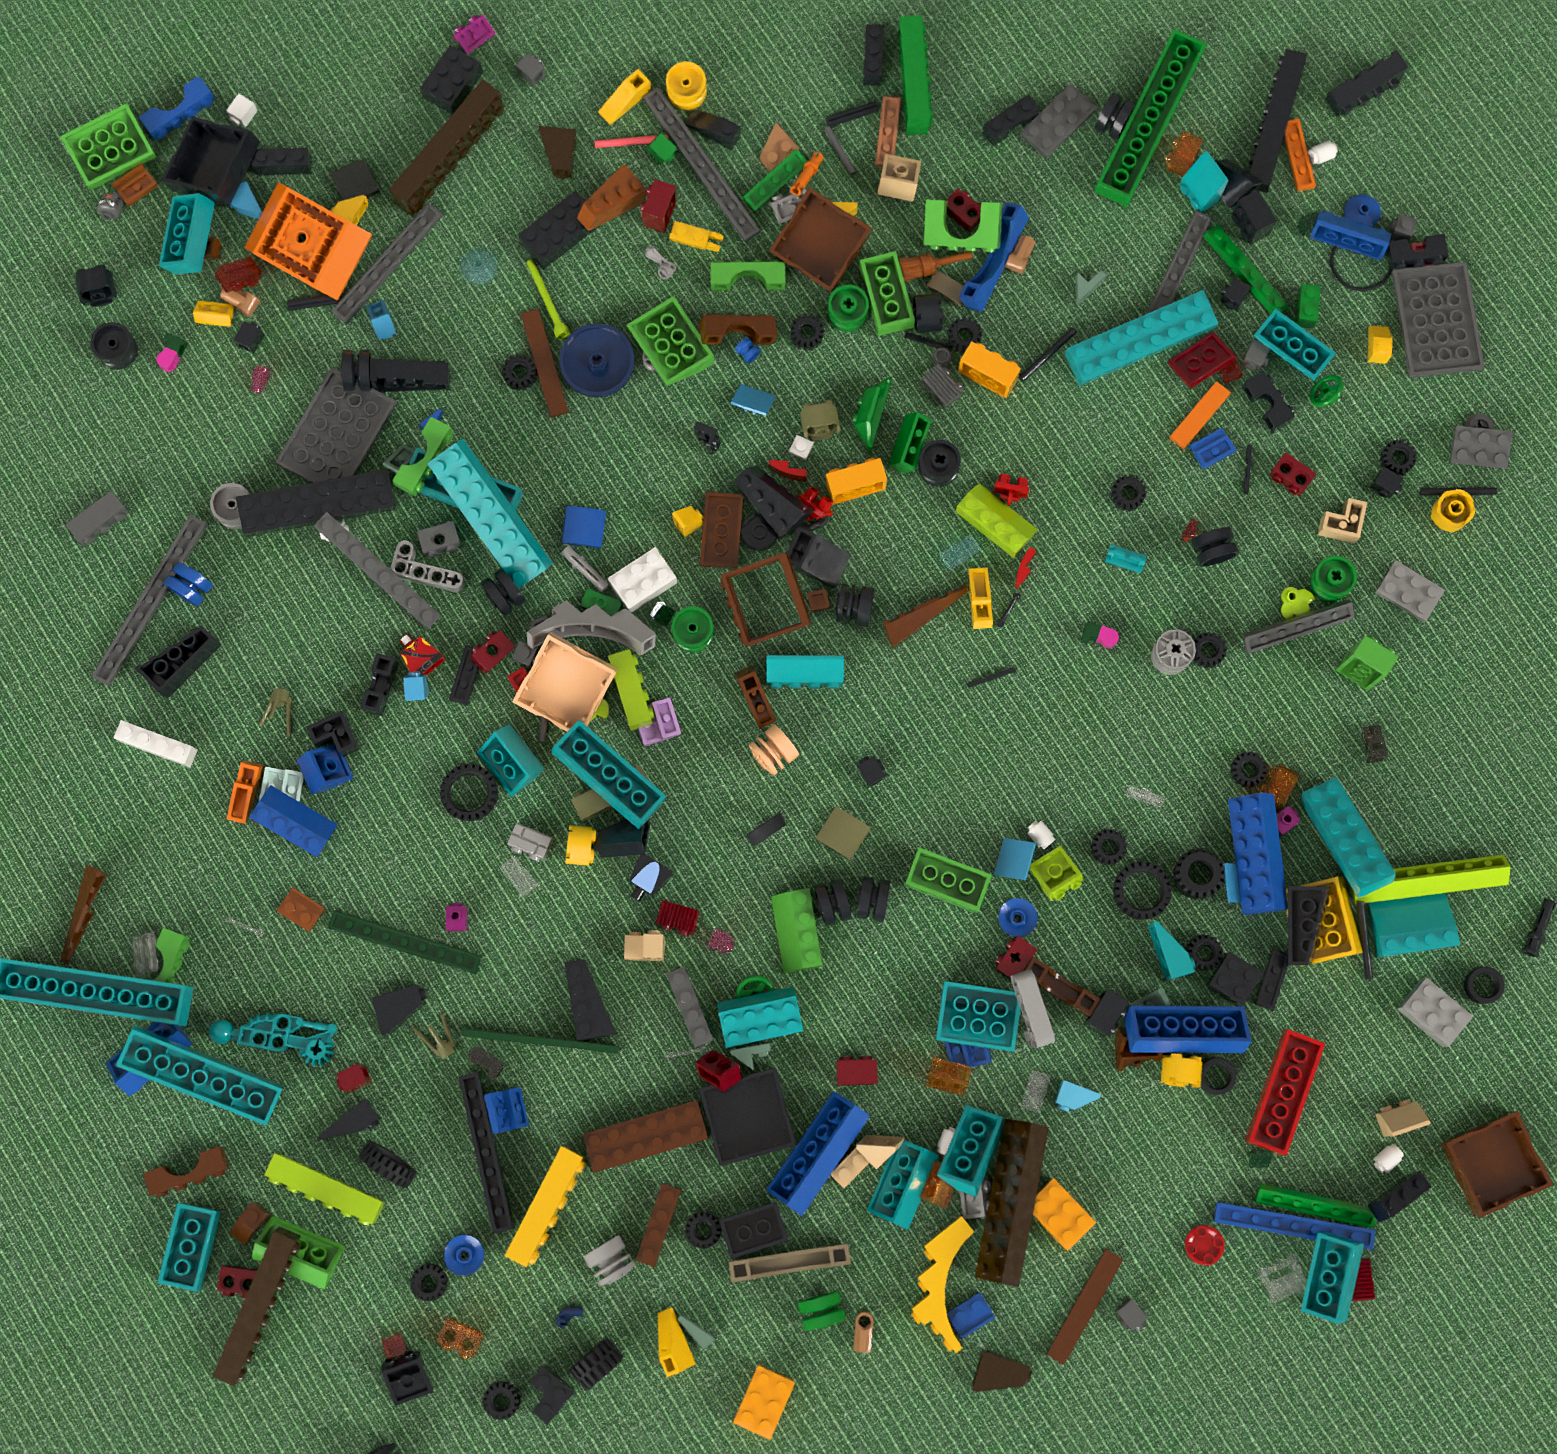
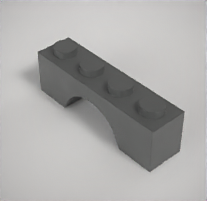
[666,967,714,1048]

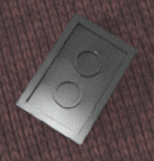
[1449,425,1513,469]

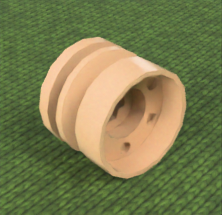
[749,724,799,776]

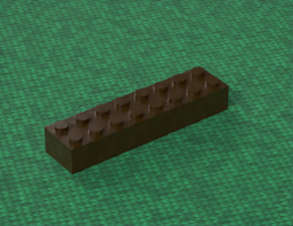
[389,80,504,216]
[975,1119,1049,1287]

